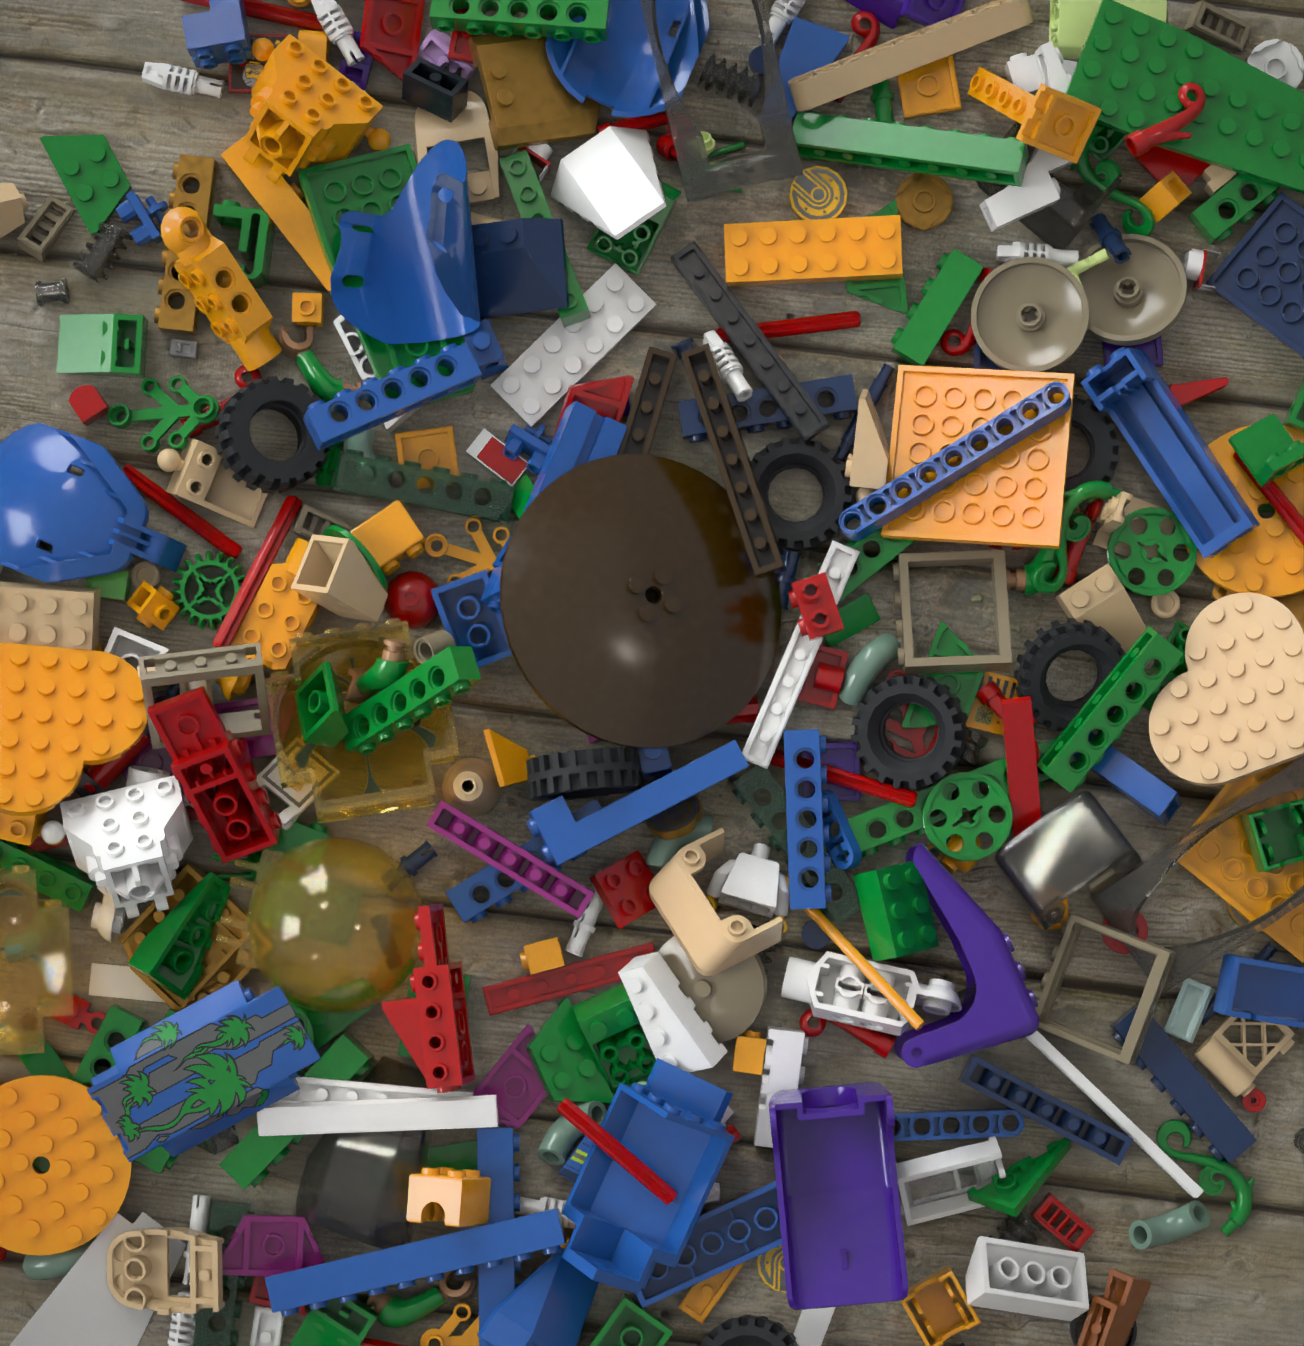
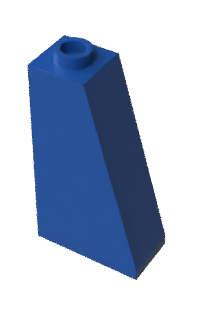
[759,17,849,132]
[1074,732,1182,826]

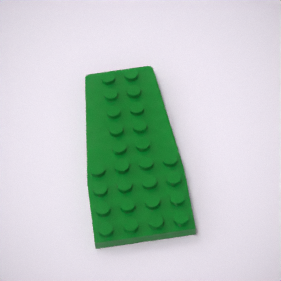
[1066,0,1304,194]
[297,144,476,406]

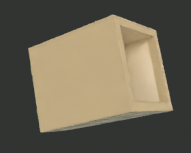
[291,534,388,622]

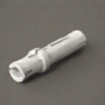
[565,869,604,957]
[182,1194,212,1285]

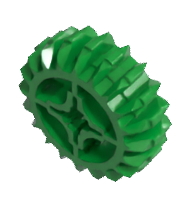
[171,551,247,631]

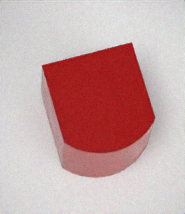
[69,385,110,426]

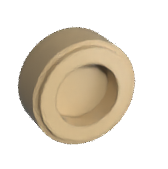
[131,561,161,588]
[1150,591,1180,619]

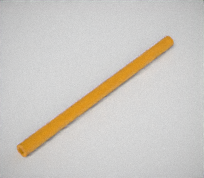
[785,876,925,1031]

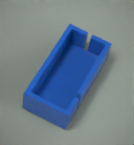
[1213,953,1304,1028]

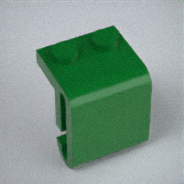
[213,200,275,288]

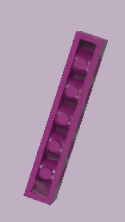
[426,800,595,919]

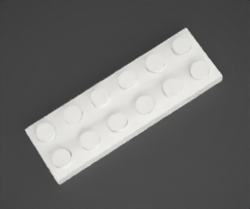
[490,263,656,427]

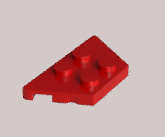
[359,0,425,82]
[552,375,634,441]

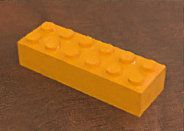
[724,215,903,287]

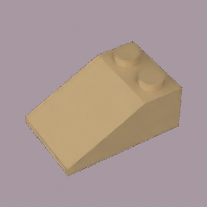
[1055,563,1146,653]

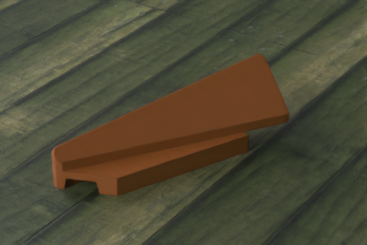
[1077,1268,1151,1346]

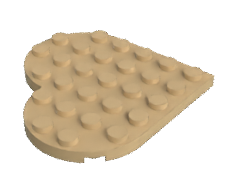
[1149,592,1304,786]

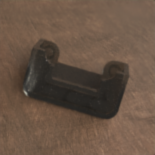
[995,790,1142,930]

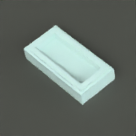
[1164,977,1215,1044]

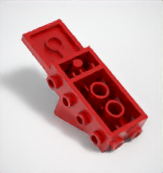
[147,686,282,864]
[381,903,476,1093]

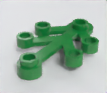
[107,375,220,453]

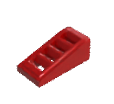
[1169,377,1229,407]
[1030,1192,1094,1252]

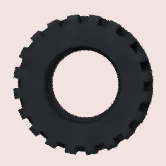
[215,376,332,494]

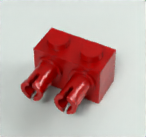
[787,572,844,641]

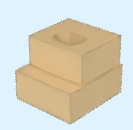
[1201,164,1236,197]

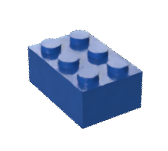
[430,568,513,667]

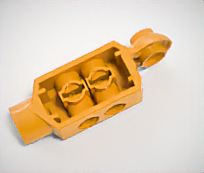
[161,207,282,371]
[215,538,321,702]

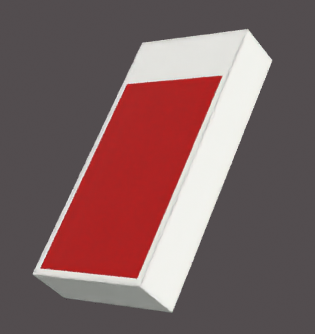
[466,428,528,488]

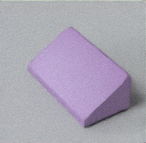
[418,29,479,81]

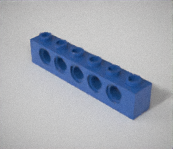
[303,343,482,451]
[783,729,831,909]
[445,799,608,924]

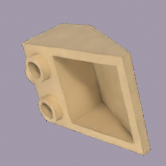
[845,389,890,502]
[157,438,268,528]

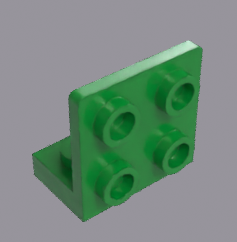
[1228,414,1304,487]

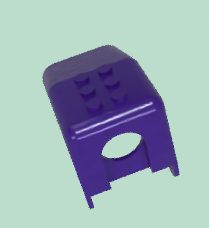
[894,843,1040,1068]
[769,1082,908,1310]

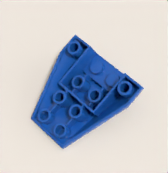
[477,1248,599,1346]

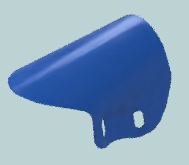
[330,139,481,344]

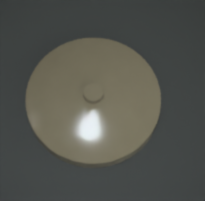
[1078,234,1187,346]
[971,257,1090,372]
[659,936,767,1043]

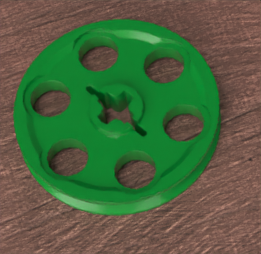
[1107,507,1197,596]
[922,772,1012,861]

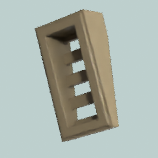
[1184,0,1252,52]
[17,194,75,262]
[291,504,357,539]

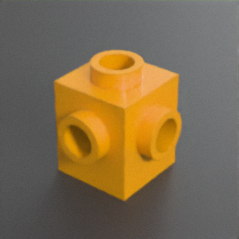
[126,580,181,631]

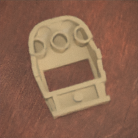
[414,90,501,205]
[107,1227,225,1315]

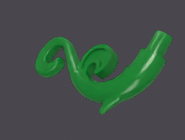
[1070,123,1155,236]
[1031,480,1122,594]
[1156,1119,1255,1237]

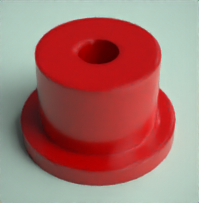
[1242,1089,1266,1113]

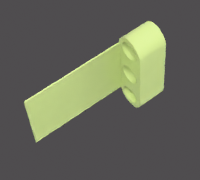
[1049,0,1167,61]

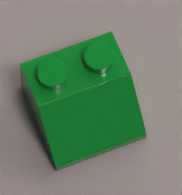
[294,661,349,748]

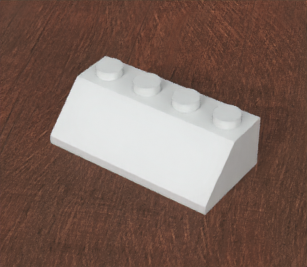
[965,1236,1089,1321]

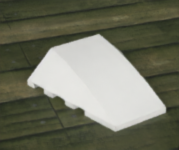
[550,126,666,240]

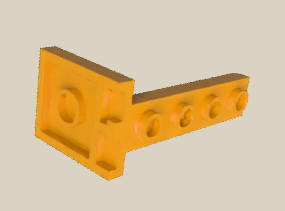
[967,66,1102,164]

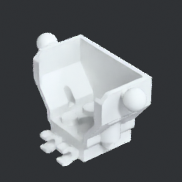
[41,775,194,919]

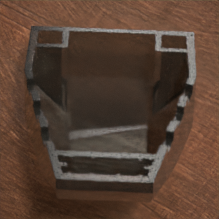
[296,1056,436,1249]

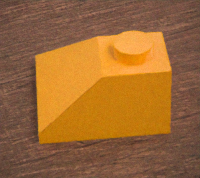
[483,729,536,788]

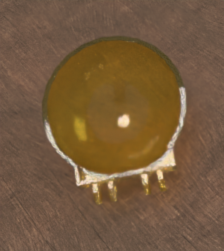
[216,836,423,1014]

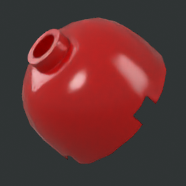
[384,571,439,630]

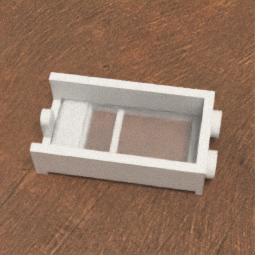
[896,1136,1006,1226]

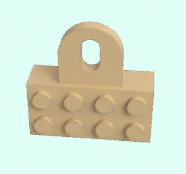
[0,581,101,650]

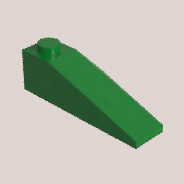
[128,872,231,1000]

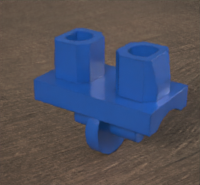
[116,190,169,247]
[502,423,552,475]

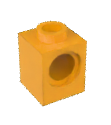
[1138,171,1192,223]
[292,292,325,328]
[519,936,566,975]
[732,1030,767,1075]

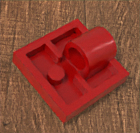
[797,645,849,710]
[589,850,656,929]

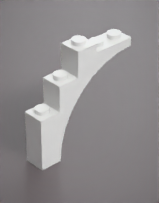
[979,41,1073,232]

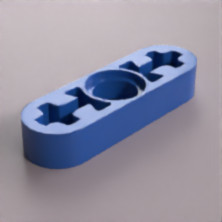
[809,790,862,869]

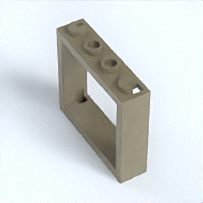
[892,549,1012,675]
[139,642,272,749]
[1035,914,1177,1065]

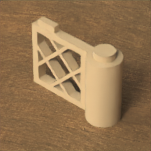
[1192,1010,1295,1097]

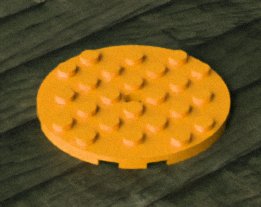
[1184,425,1304,598]
[0,1075,132,1256]

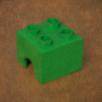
[1240,798,1304,872]

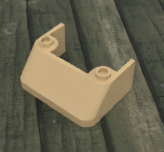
[649,828,783,976]

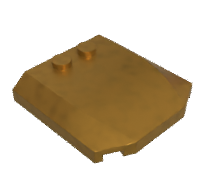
[468,34,601,151]
[119,863,276,1011]

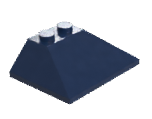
[472,218,569,319]

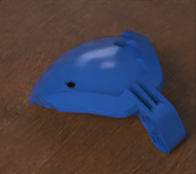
[545,0,710,118]
[0,422,187,584]

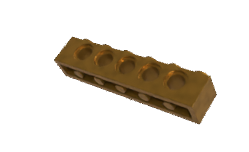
[154,154,218,336]

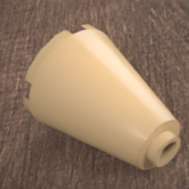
[442,758,501,817]

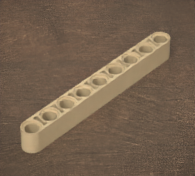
[788,0,1034,111]

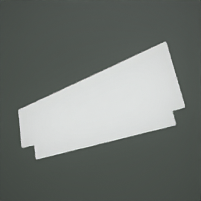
[10,1212,186,1346]

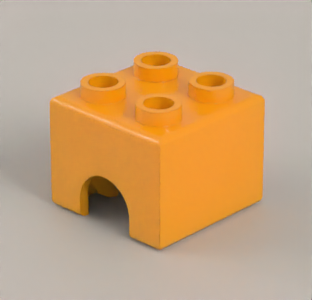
[350,500,426,576]
[407,1167,491,1227]
[901,1265,981,1346]

